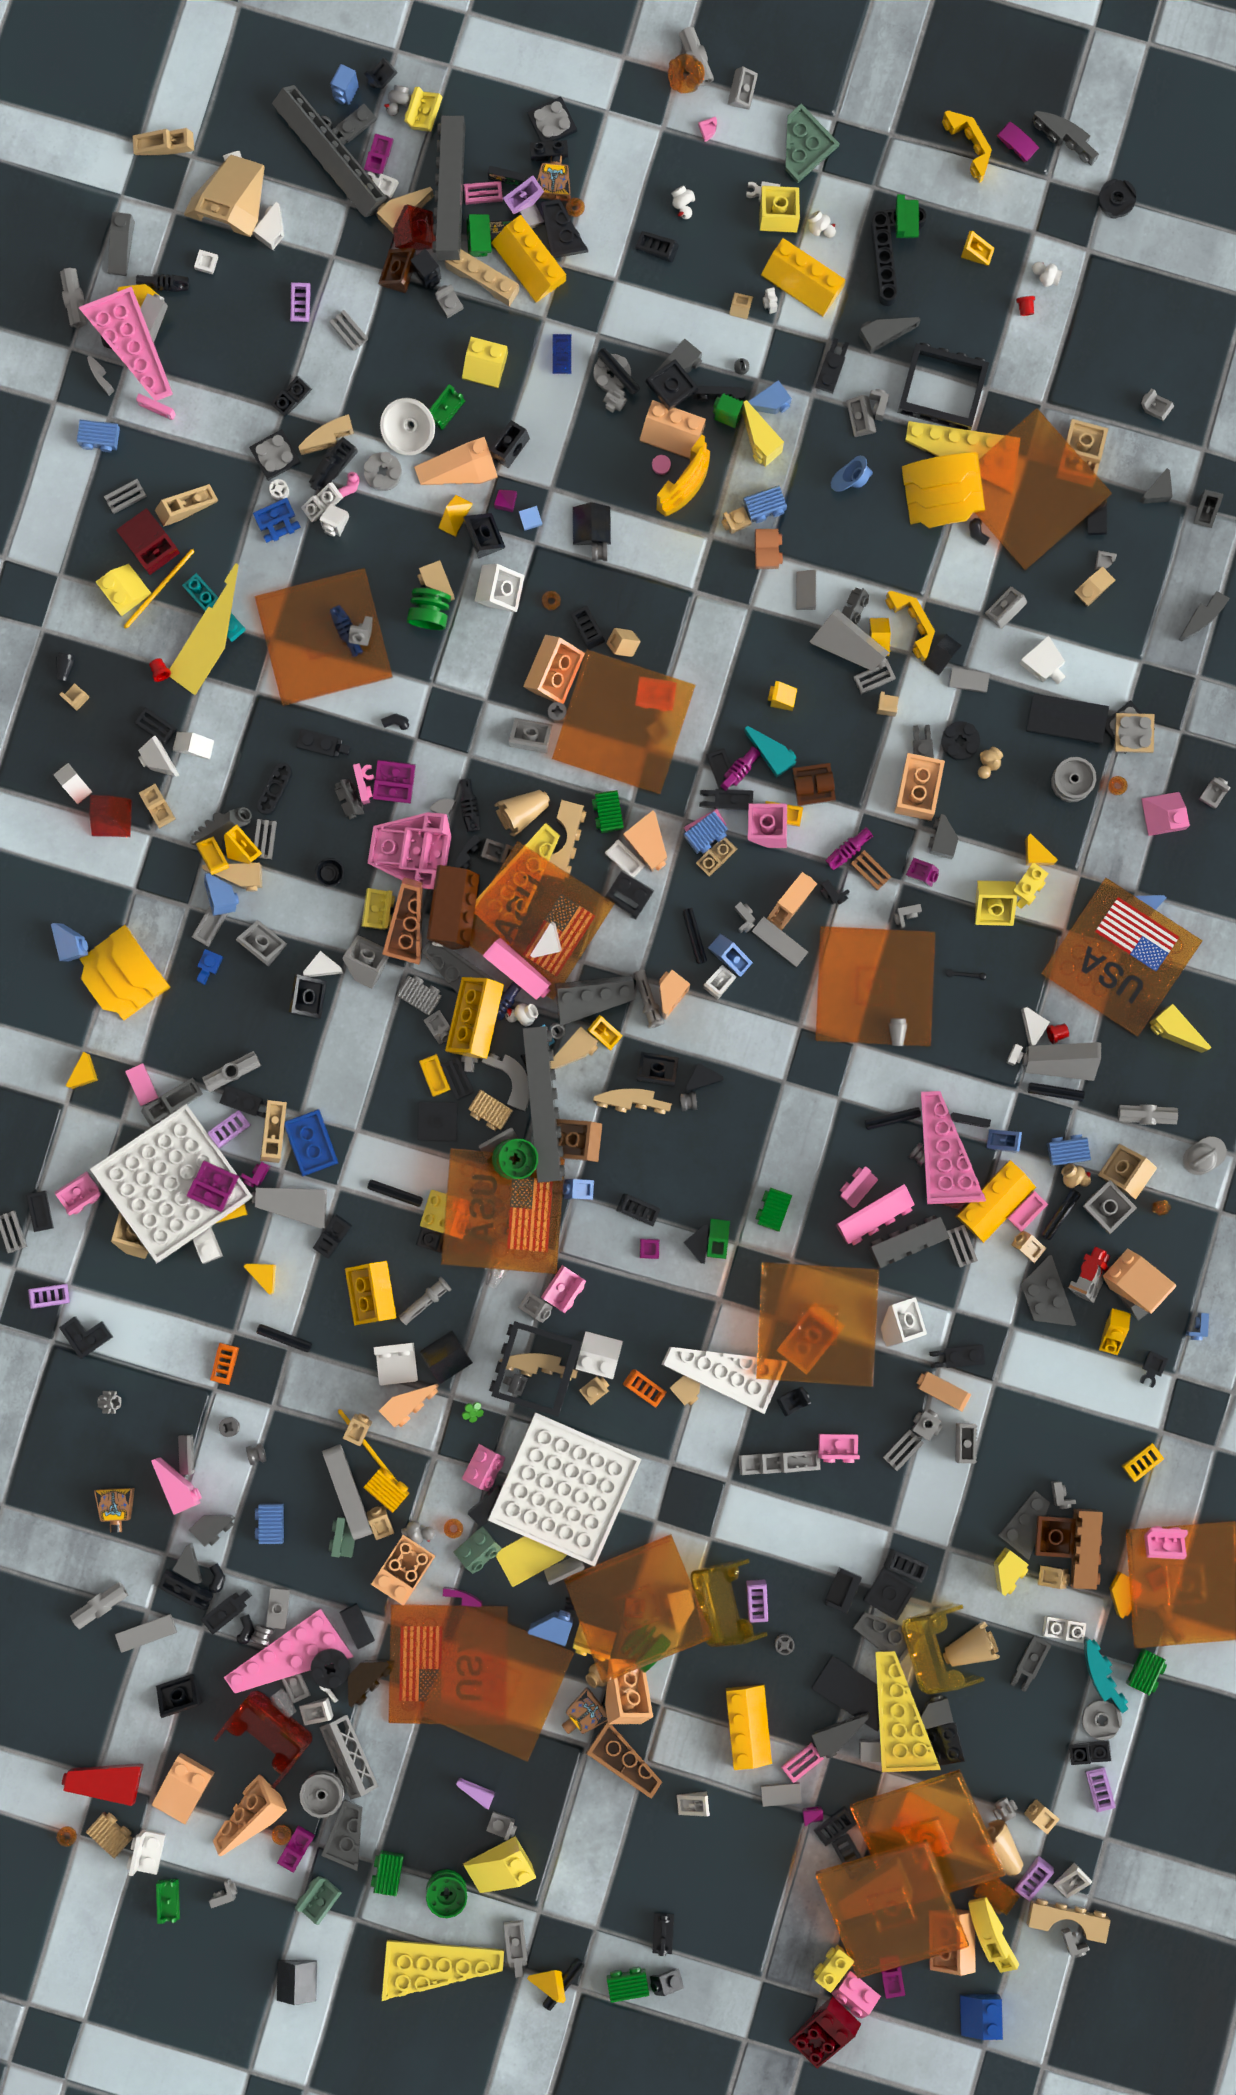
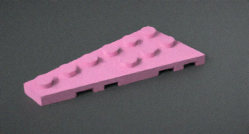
[78,287,173,401]
[921,1091,986,1204]
[224,1608,354,1693]

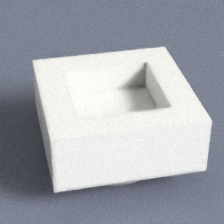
[194,250,218,275]
[1006,1044,1024,1066]

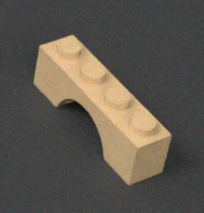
[445,249,519,307]
[543,800,587,881]
[1026,1898,1111,1944]

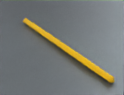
[124,549,194,628]
[338,1409,398,1482]

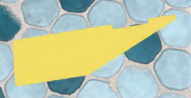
[169,563,239,695]
[496,1536,567,1587]

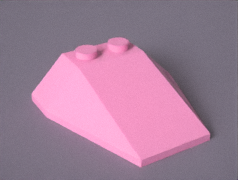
[368,812,451,890]

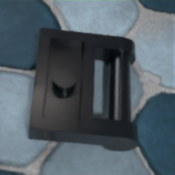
[604,870,654,920]

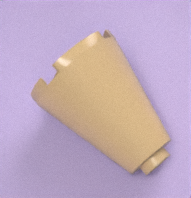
[495,790,550,837]
[943,1622,1000,1667]
[972,1819,1023,1876]

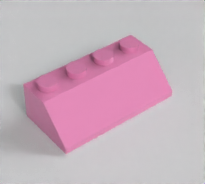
[836,1184,915,1246]

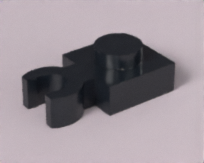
[1140,1351,1168,1388]

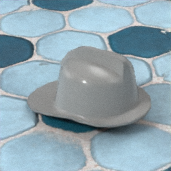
[1183,1137,1227,1175]

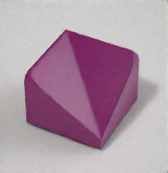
[494,490,517,512]
[802,1806,823,1826]

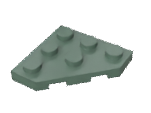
[785,104,840,183]

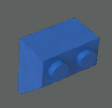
[960,1994,1003,2040]

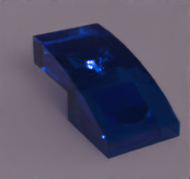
[553,334,572,374]

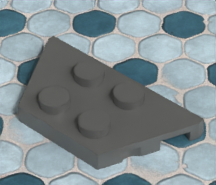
[1020,1255,1076,1326]

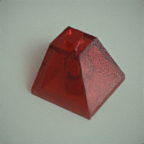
[393,204,436,250]
[89,795,132,837]

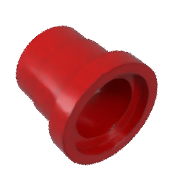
[1016,296,1035,316]
[149,658,171,682]
[1046,1023,1069,1044]

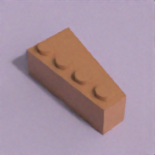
[382,877,423,965]

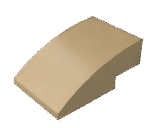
[1056,419,1109,487]

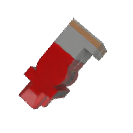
[1068,1247,1110,1303]

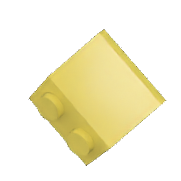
[759,186,800,233]
[462,337,508,388]
[96,564,152,616]
[975,880,1017,926]

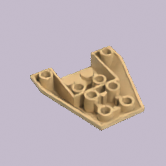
[184,155,264,237]

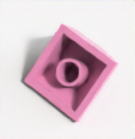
[1141,792,1190,836]
[748,804,787,848]

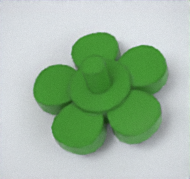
[462,1402,484,1423]

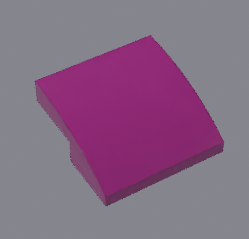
[373,760,416,804]
[187,1160,240,1212]

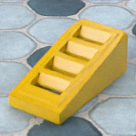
[1122,1443,1164,1482]

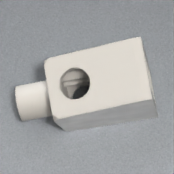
[1019,636,1066,684]

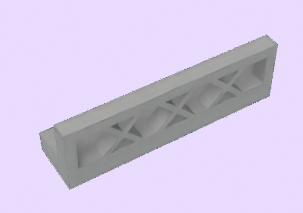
[319,1715,378,1799]

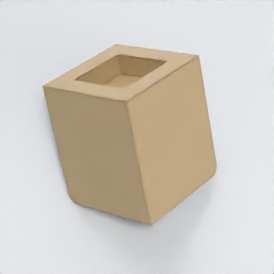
[606,628,641,657]
[59,683,90,711]
[877,691,899,717]

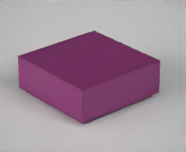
[640,1239,660,1259]

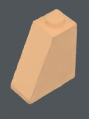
[623,810,667,872]
[767,872,817,931]
[917,1371,971,1412]

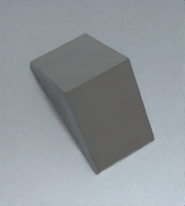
[1140,468,1173,504]
[1194,489,1223,528]
[173,1543,203,1584]

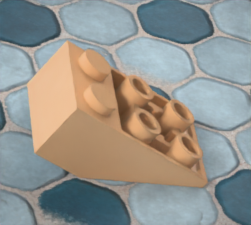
[379,1384,439,1428]
[371,1535,435,1606]

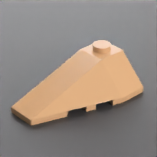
[414,437,498,485]
[213,1775,287,1856]

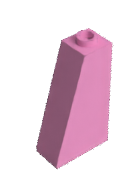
[483,938,551,1000]

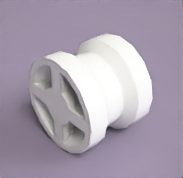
[269,479,289,501]

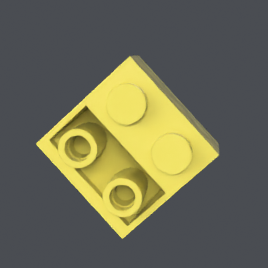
[994,1547,1029,1596]

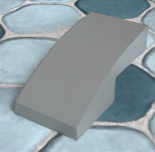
[87,355,114,396]

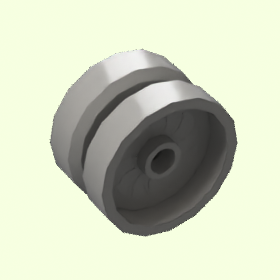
[1051,757,1096,803]
[300,1770,345,1818]

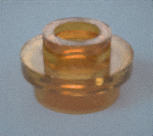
[566,198,585,217]
[542,591,561,610]
[1108,776,1128,795]
[1152,1200,1171,1215]
[444,1519,463,1538]
[272,1825,291,1845]
[57,1826,77,1847]

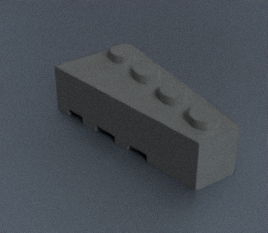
[555,976,635,1026]
[868,1215,950,1269]

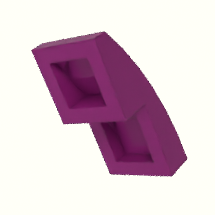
[997,122,1039,162]
[364,133,394,174]
[443,1587,482,1607]
[277,1825,315,1873]
[879,1954,905,1999]

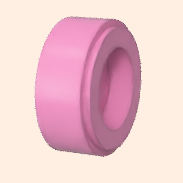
[652,455,671,475]

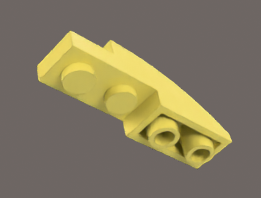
[968,1897,1019,1973]

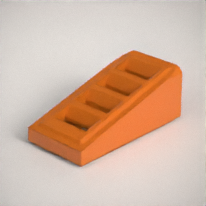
[210,1343,239,1385]
[623,1369,667,1408]

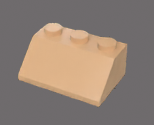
[639,400,706,459]
[523,635,585,704]
[659,970,690,1019]
[929,1909,975,1976]

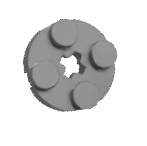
[593,354,631,392]
[364,452,402,491]
[1082,1700,1122,1740]

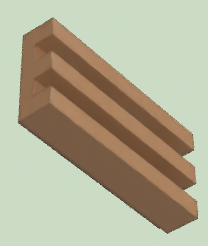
[851,850,891,891]

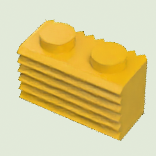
[363,1468,410,1513]

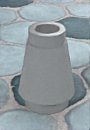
[888,1018,908,1046]

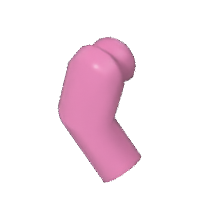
[338,472,360,497]

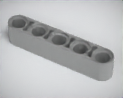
[322,1444,373,1541]

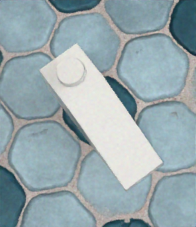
[193,1227,223,1264]

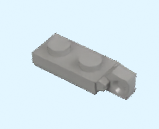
[503,1920,528,1978]

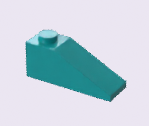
[744,726,797,778]

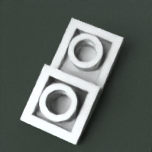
[301,482,343,522]
[1042,1616,1086,1643]

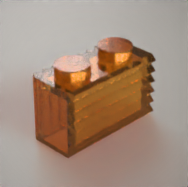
[973,1870,1020,1915]

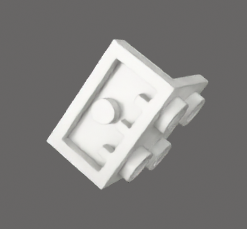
[374,1343,418,1385]
[127,1830,166,1876]

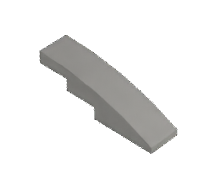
[739,1450,821,1475]

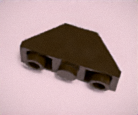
[348,1660,395,1708]

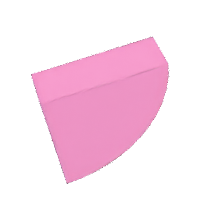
[698,116,717,142]

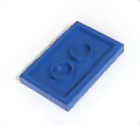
[284,1109,339,1176]

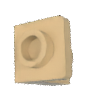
[721,507,752,534]
[1011,1230,1046,1263]
[579,1376,610,1405]
[343,1413,372,1446]
[367,1506,394,1540]
[1038,1565,1070,1589]
[1024,1799,1060,1834]

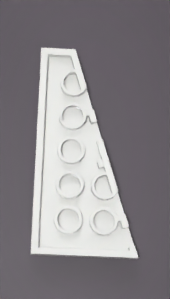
[661,1347,788,1414]

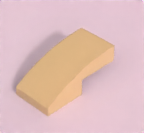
[139,784,176,829]

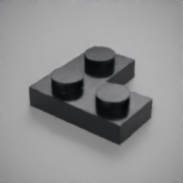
[59,1316,113,1359]

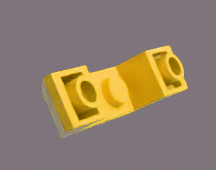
[942,111,992,183]
[885,591,935,662]

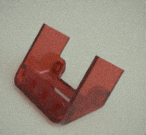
[213,1691,312,1789]

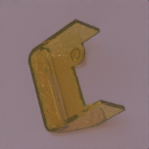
[690,1559,767,1647]
[902,1603,985,1694]

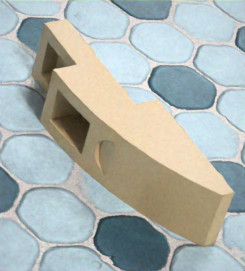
[593,1089,671,1115]
[500,1353,578,1381]

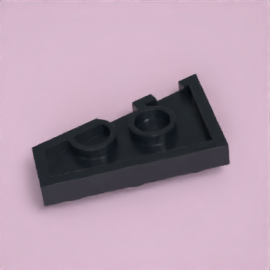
[541,199,588,258]

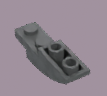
[1032,111,1099,166]

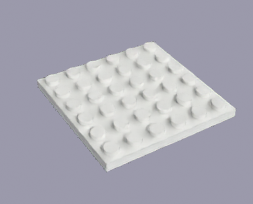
[90,1104,253,1264]
[488,1412,641,1567]

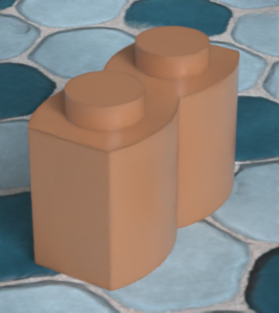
[755,529,783,569]

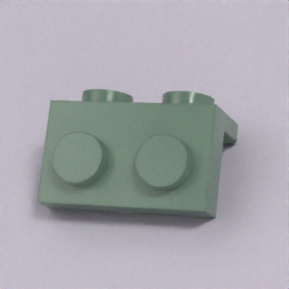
[329,1516,355,1558]
[454,1526,502,1574]
[295,1876,342,1925]

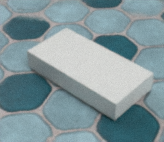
[605,840,645,878]

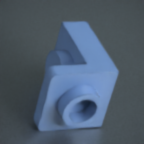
[563,1179,594,1200]
[1186,1313,1209,1340]

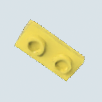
[404,87,442,132]
[1013,863,1049,909]
[362,888,395,930]
[814,1944,854,1993]

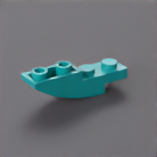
[182,573,246,642]
[1084,1637,1128,1714]

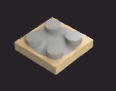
[1115,713,1155,753]

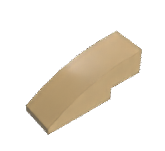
[133,128,194,155]
[298,414,354,455]

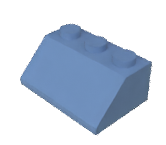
[528,1610,574,1646]

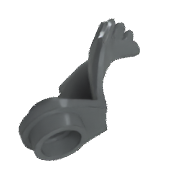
[190,807,252,847]

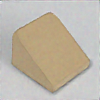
[729,293,753,319]

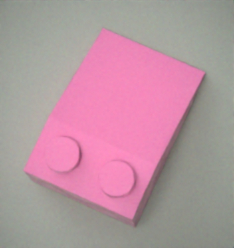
[151,1457,202,1515]

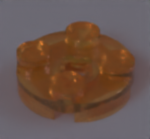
[668,54,705,93]

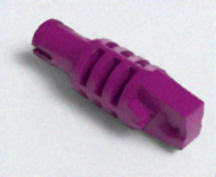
[720,747,761,791]
[825,827,873,870]

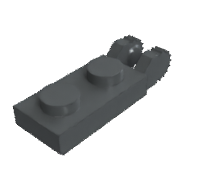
[332,104,377,145]
[913,725,934,758]
[1010,1635,1052,1692]

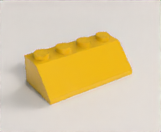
[491,215,566,303]
[761,238,846,317]
[445,977,504,1059]
[955,1160,1036,1243]
[725,1684,772,1770]

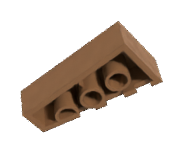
[1070,1508,1103,1590]
[585,1721,662,1799]

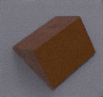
[378,248,417,293]
[1035,1516,1076,1558]

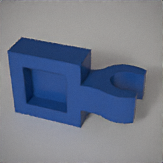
[197,949,223,985]

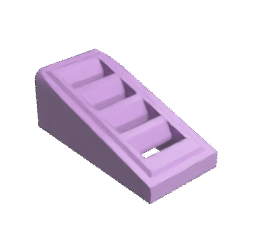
[290,282,311,322]
[208,1110,251,1149]
[28,1284,70,1309]
[746,1580,768,1623]
[1085,1767,1116,1812]
[456,1778,495,1810]
[1014,1856,1054,1902]

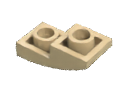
[696,837,737,876]

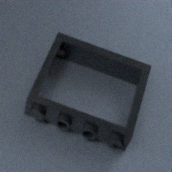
[897,343,989,430]
[489,1321,581,1417]

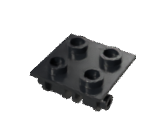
[925,1722,965,1766]

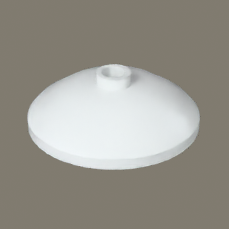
[380,398,435,455]

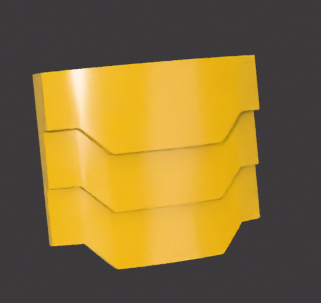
[656,435,710,516]
[902,452,985,528]
[80,925,170,1020]

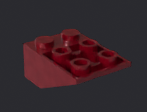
[116,508,180,575]
[789,1996,861,2069]

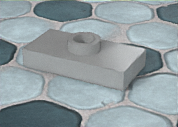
[266,1588,290,1629]

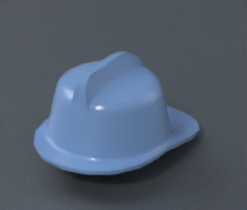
[831,455,873,492]

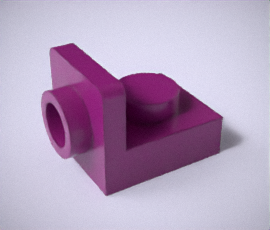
[906,857,939,887]
[240,1162,271,1187]

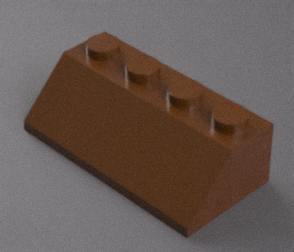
[427,865,480,950]

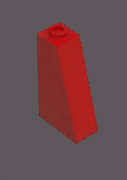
[62,1763,144,1806]

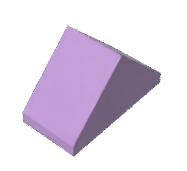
[503,176,544,214]

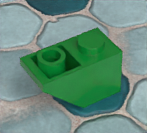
[706,1219,730,1259]

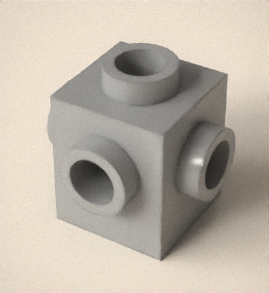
[911,1409,942,1441]

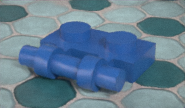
[253,498,301,543]

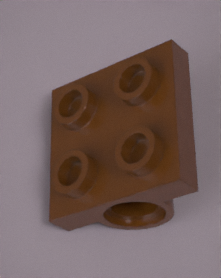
[792,763,836,807]

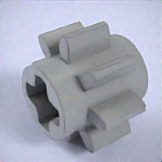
[603,388,627,413]
[97,1391,121,1414]
[992,1797,1018,1822]

